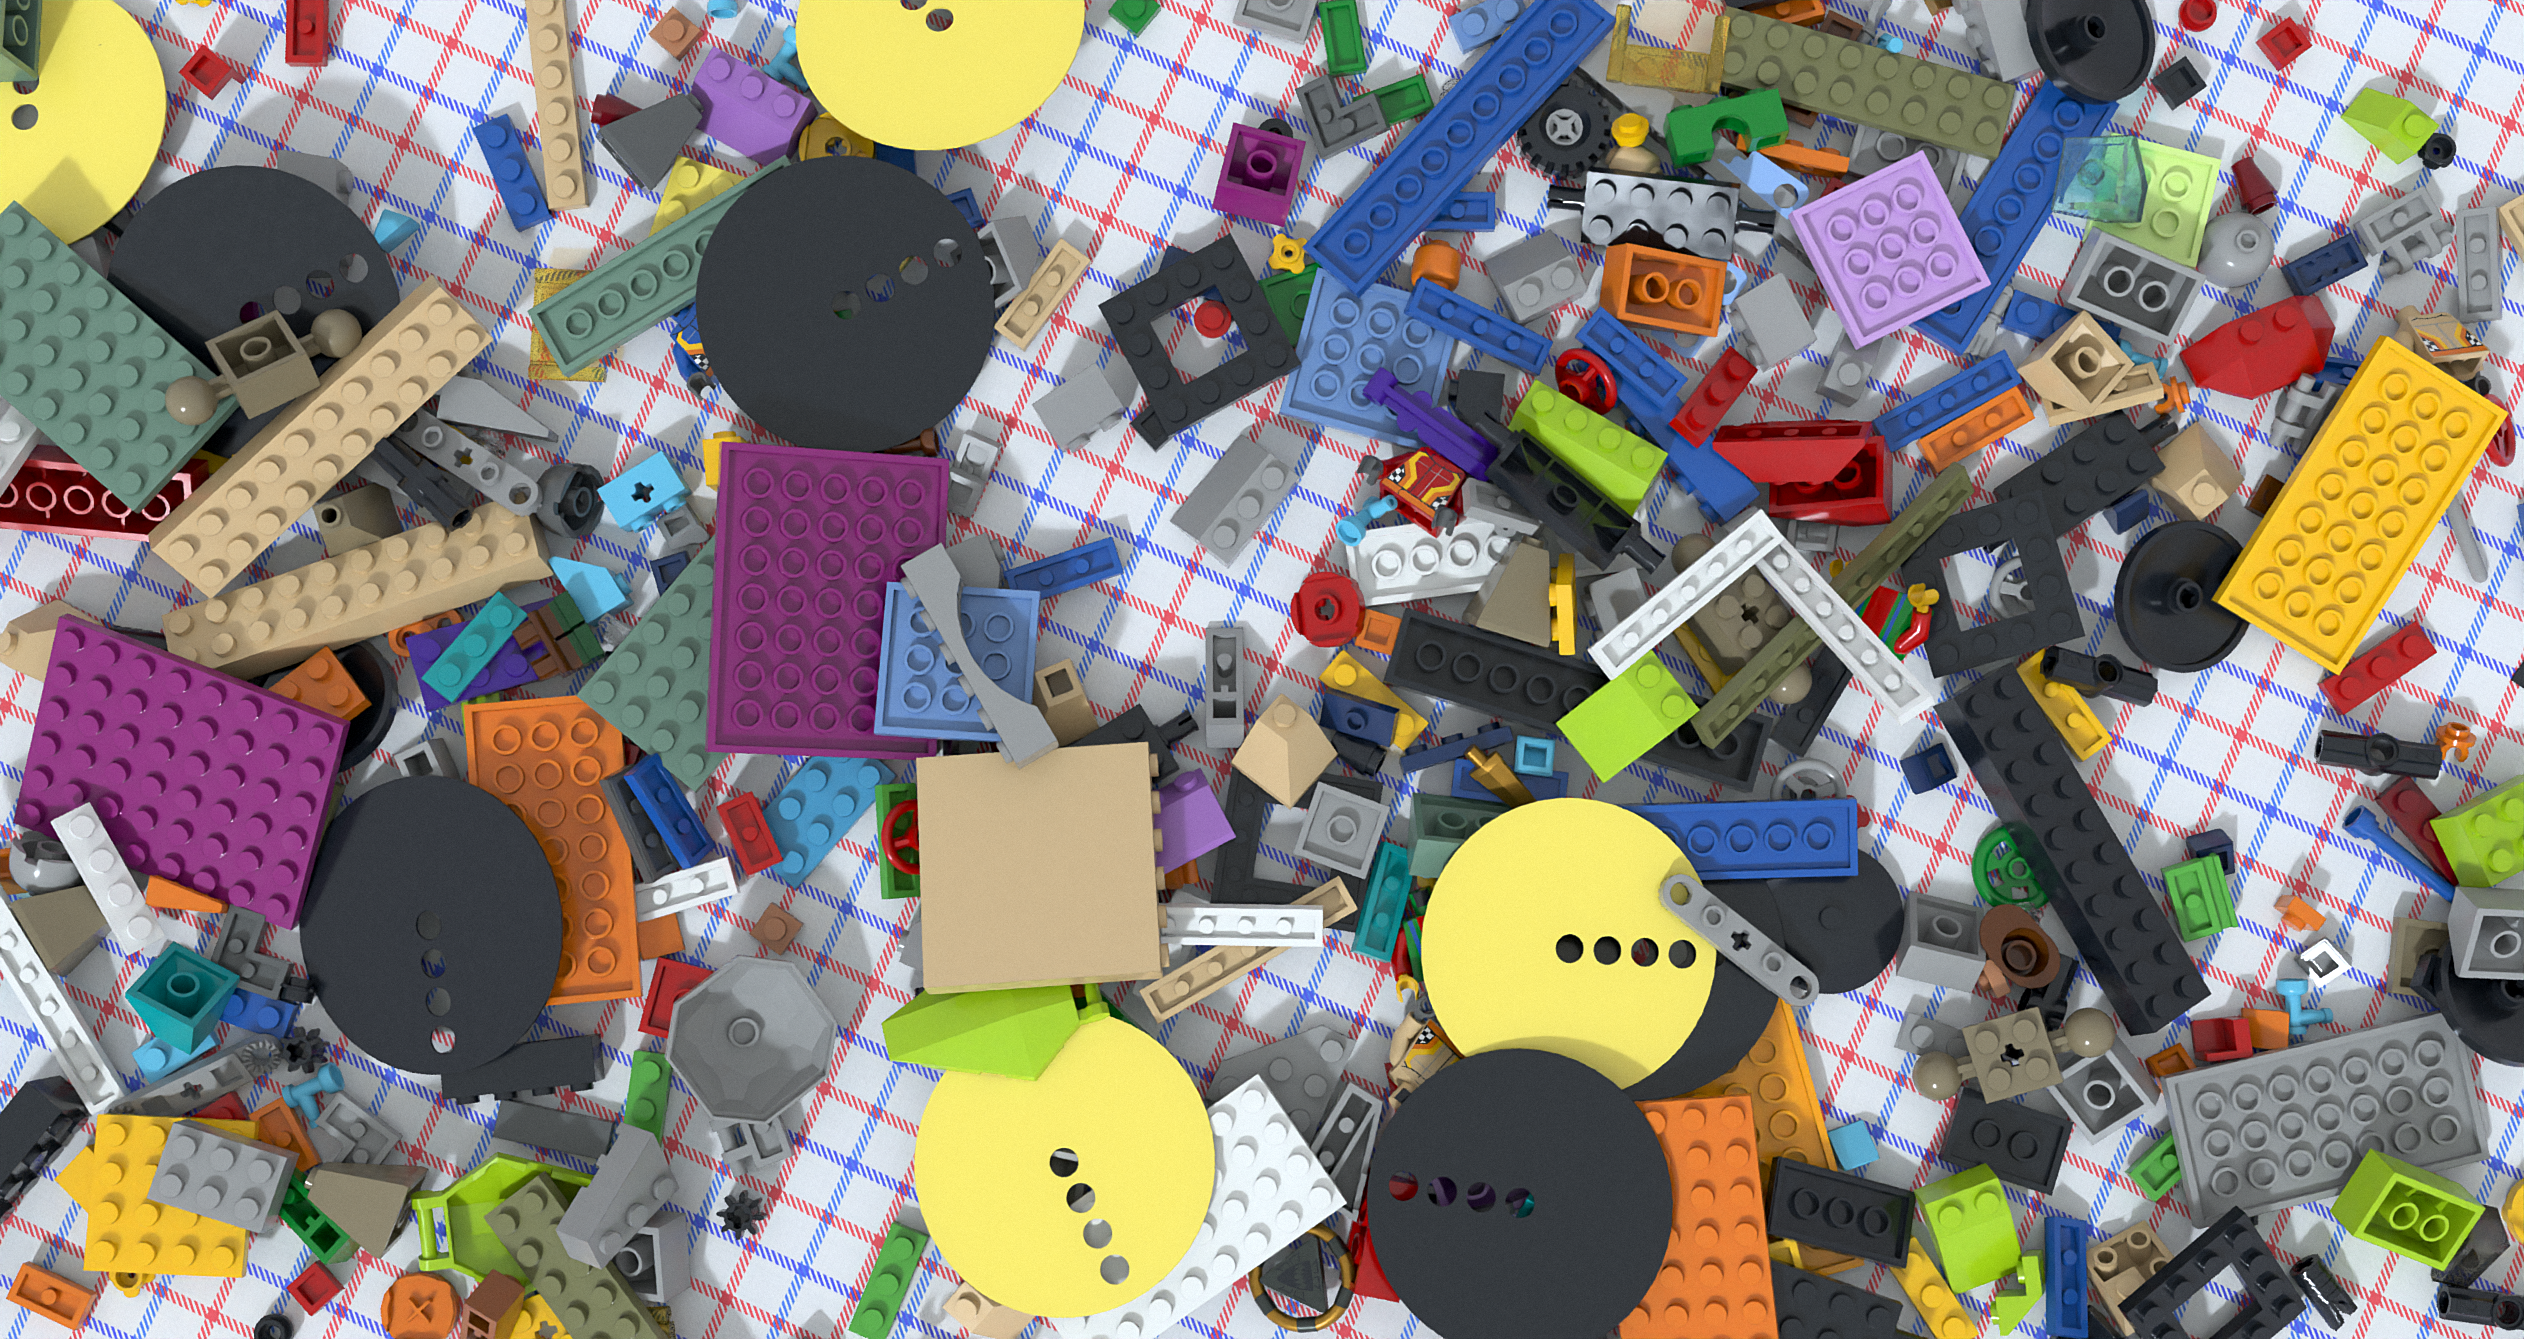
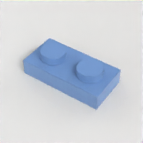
[1448,0,1526,54]

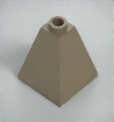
[312,482,403,558]
[1461,535,1551,648]
[10,885,112,977]
[304,1162,428,1259]

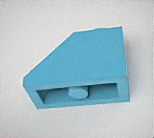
[548,556,634,627]

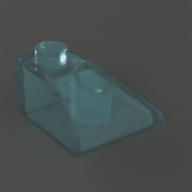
[2051,135,2148,223]

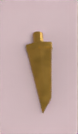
[1464,744,1537,809]

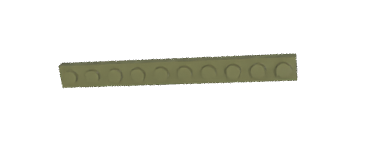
[1690,462,1975,749]

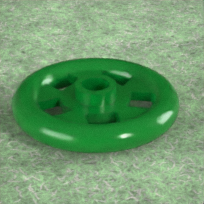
[1971,825,2049,913]

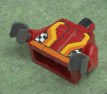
[1356,446,1467,539]

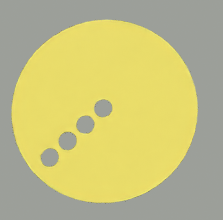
[0,0,167,245]
[795,0,1085,150]
[1421,798,1716,1090]
[914,1016,1215,1318]

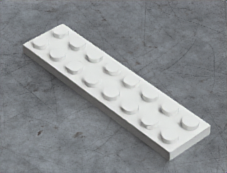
[1345,499,1651,607]

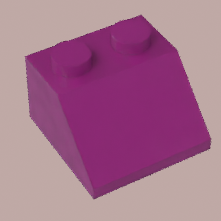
[1212,122,1306,227]

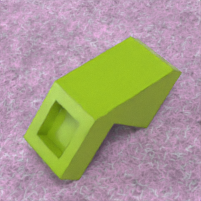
[1990,1249,2046,1336]

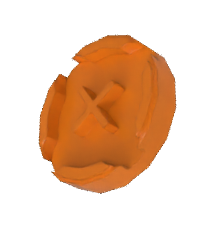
[380,1271,460,1339]

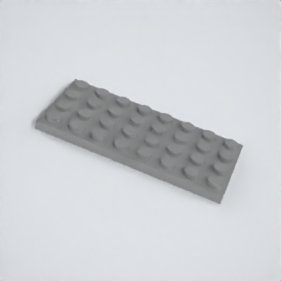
[2160,1010,2491,1229]

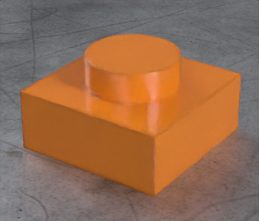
[1354,608,1401,656]
[2273,895,2326,932]

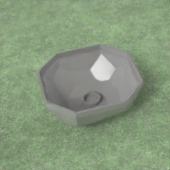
[665,955,838,1125]

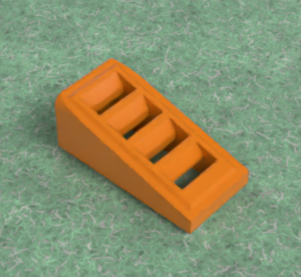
[145,875,229,914]

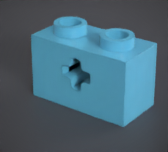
[597,450,693,533]

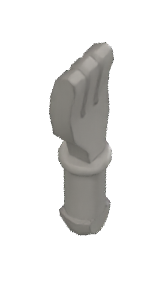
[1856,0,1892,45]
[1965,284,2014,360]

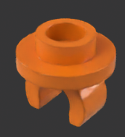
[2154,376,2191,415]
[2435,722,2477,762]

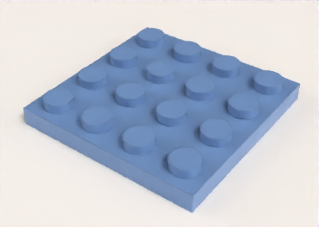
[1279,267,1455,451]
[874,582,1041,743]

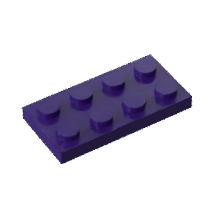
[405,597,564,713]

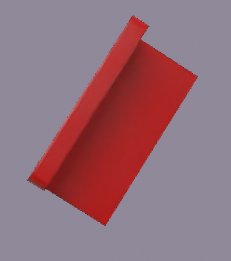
[716,791,783,880]

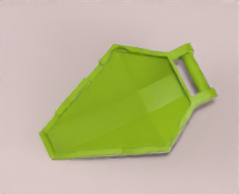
[881,983,1110,1081]
[410,1152,595,1296]

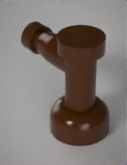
[883,427,940,457]

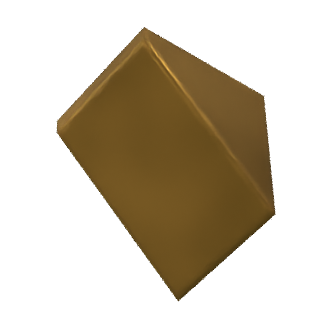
[1924,0,1953,17]

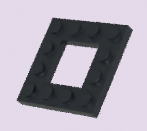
[1098,233,1302,438]
[1900,489,2086,679]
[1210,766,1383,933]
[2117,1206,2307,1339]

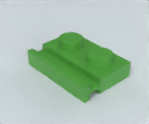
[2160,852,2239,943]

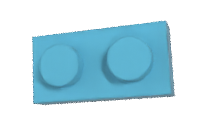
[131,1030,222,1084]

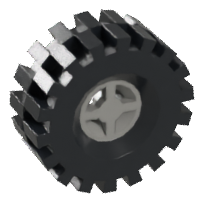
[1515,79,1612,180]

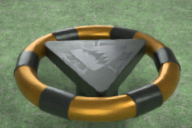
[1248,1223,1356,1333]

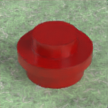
[2178,0,2217,32]
[1194,301,1232,339]

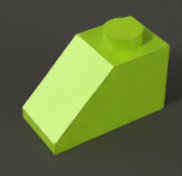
[2340,87,2440,165]

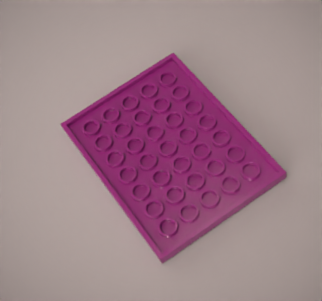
[705,441,949,760]
[13,613,351,931]

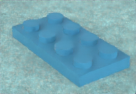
[762,756,898,889]

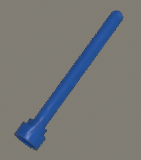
[2342,805,2456,904]

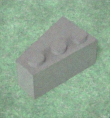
[555,1122,679,1270]

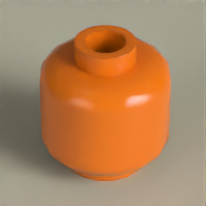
[1411,240,1462,291]

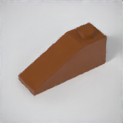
[460,1269,525,1339]

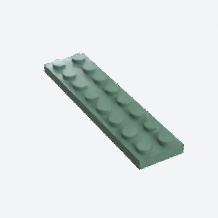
[527,155,792,378]

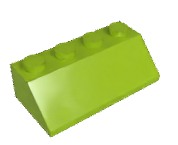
[1508,379,1668,517]

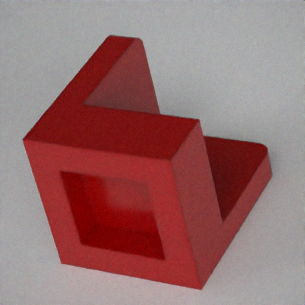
[178,44,246,100]
[2190,1016,2253,1062]

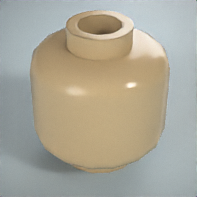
[1605,144,1663,174]

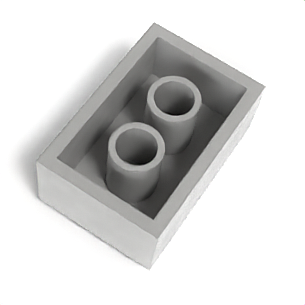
[2059,226,2207,346]
[147,1119,300,1234]

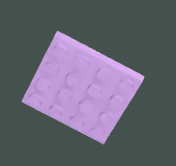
[1788,150,1991,350]

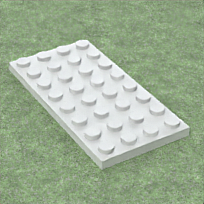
[1048,1073,1348,1339]

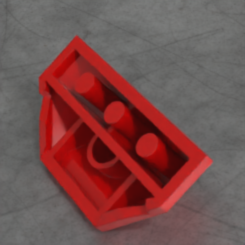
[2179,295,2336,400]
[1712,419,1873,485]

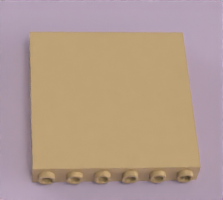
[916,742,1170,995]

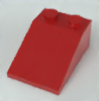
[1769,435,1893,527]

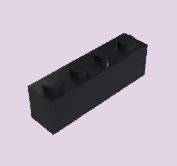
[441,1033,605,1105]

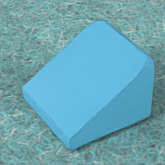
[374,209,420,254]
[1514,735,1555,778]
[1827,1119,1880,1171]

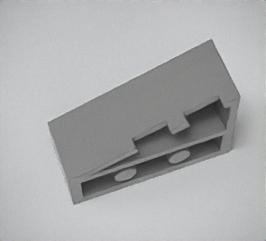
[1952,0,2042,85]
[1309,1078,1383,1223]

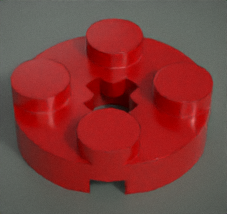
[1290,571,1366,647]

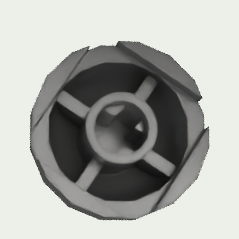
[535,463,605,539]

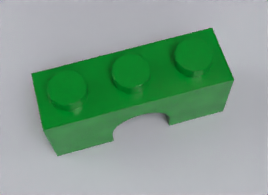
[1663,88,1789,169]

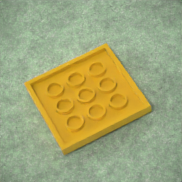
[83,1113,260,1278]

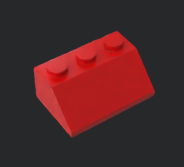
[1339,1167,1418,1303]

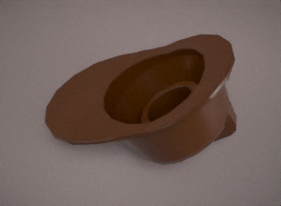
[1979,904,2061,989]

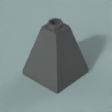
[596,92,705,195]

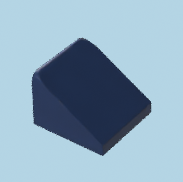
[2102,489,2149,535]
[1900,742,1958,795]
[2186,829,2235,876]

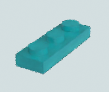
[422,591,528,704]
[1350,841,1413,963]

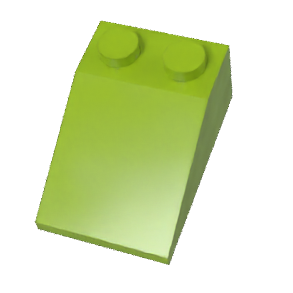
[1555,649,1700,784]
[1913,1163,2022,1295]

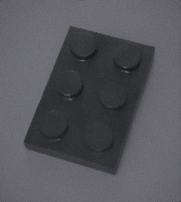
[1938,1086,2074,1196]

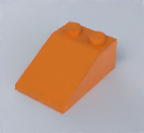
[1598,243,1727,338]

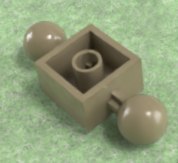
[165,309,362,426]
[1671,533,1812,704]
[1912,1005,2116,1104]

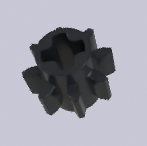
[278,1026,330,1074]
[716,1190,767,1240]

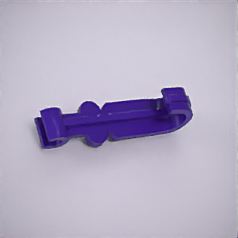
[1362,367,1499,482]

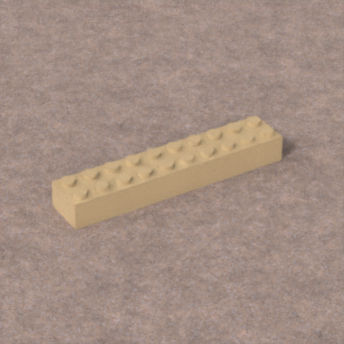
[148,274,494,599]
[162,491,555,681]

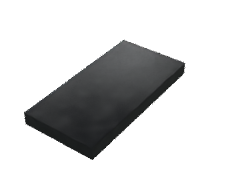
[1765,1156,1916,1269]

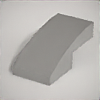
[947,429,1002,518]
[1760,505,1839,554]

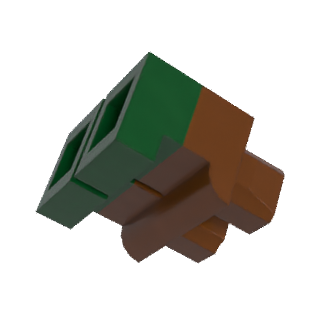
[512,590,605,682]

